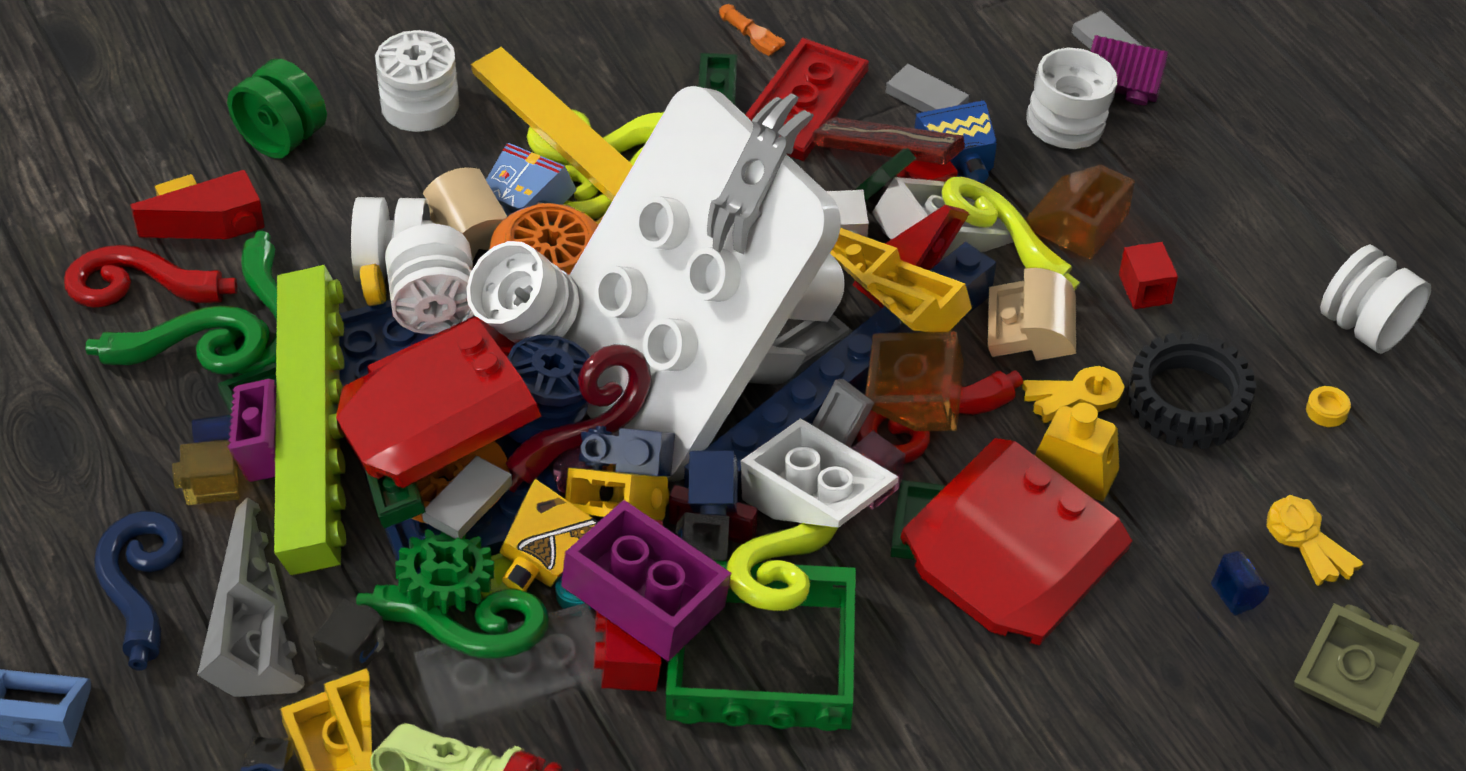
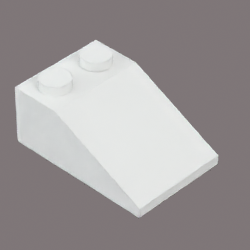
[872,177,1013,261]
[741,418,898,528]

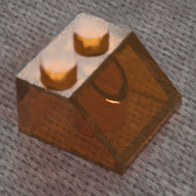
[865,332,964,431]

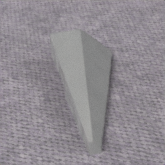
[197,497,304,697]

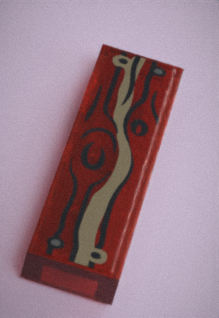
[813,117,965,165]

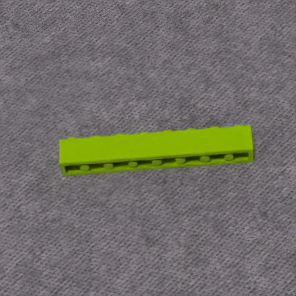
[274,265,346,575]

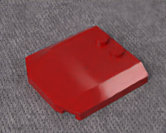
[336,317,541,488]
[900,438,1133,645]

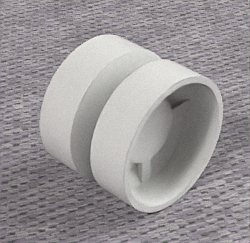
[351,197,433,282]

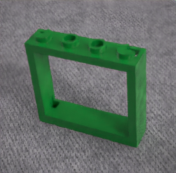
[666,561,856,731]

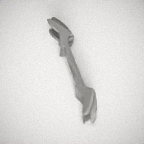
[707,93,814,255]

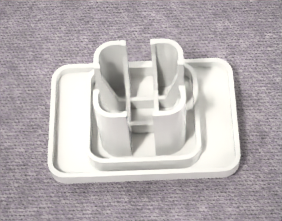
[562,86,844,481]

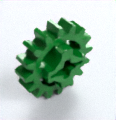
[395,529,494,614]

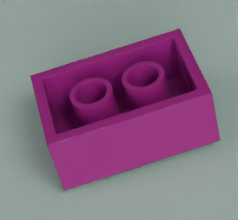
[561,500,731,662]

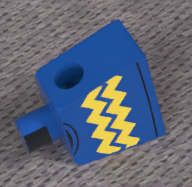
[914,100,996,183]

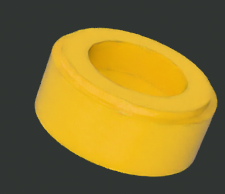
[360,264,386,306]
[1306,386,1351,427]

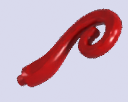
[64,245,238,307]
[856,370,1023,465]

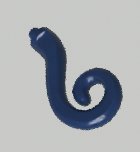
[94,511,183,671]

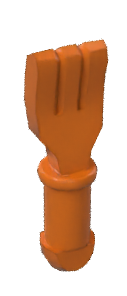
[719,4,786,56]

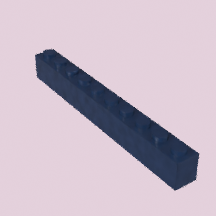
[684,242,996,503]

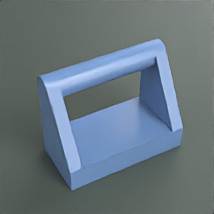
[0,669,91,747]

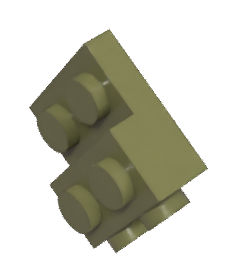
[1294,603,1420,728]

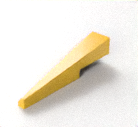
[830,228,972,334]
[281,668,373,771]

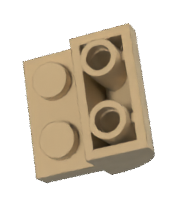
[423,167,507,261]
[988,268,1076,361]

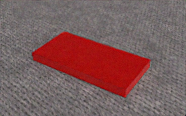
[745,38,869,161]

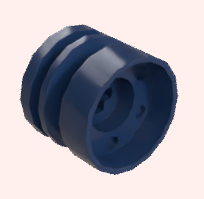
[507,334,590,444]

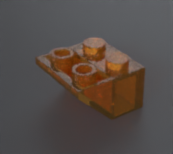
[1025,165,1135,260]

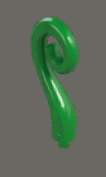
[217,231,277,374]
[85,306,267,374]
[356,584,549,659]

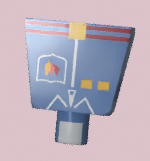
[486,143,577,217]

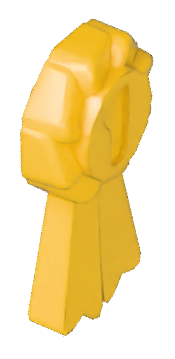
[1022,366,1125,423]
[1267,495,1363,586]

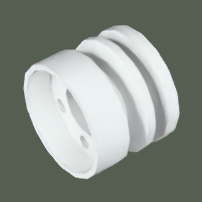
[375,30,459,132]
[1027,48,1117,149]
[385,223,474,334]
[466,241,580,344]
[1320,244,1431,354]

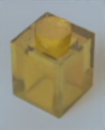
[172,440,239,505]

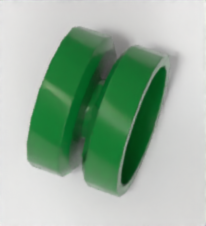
[227,59,327,158]

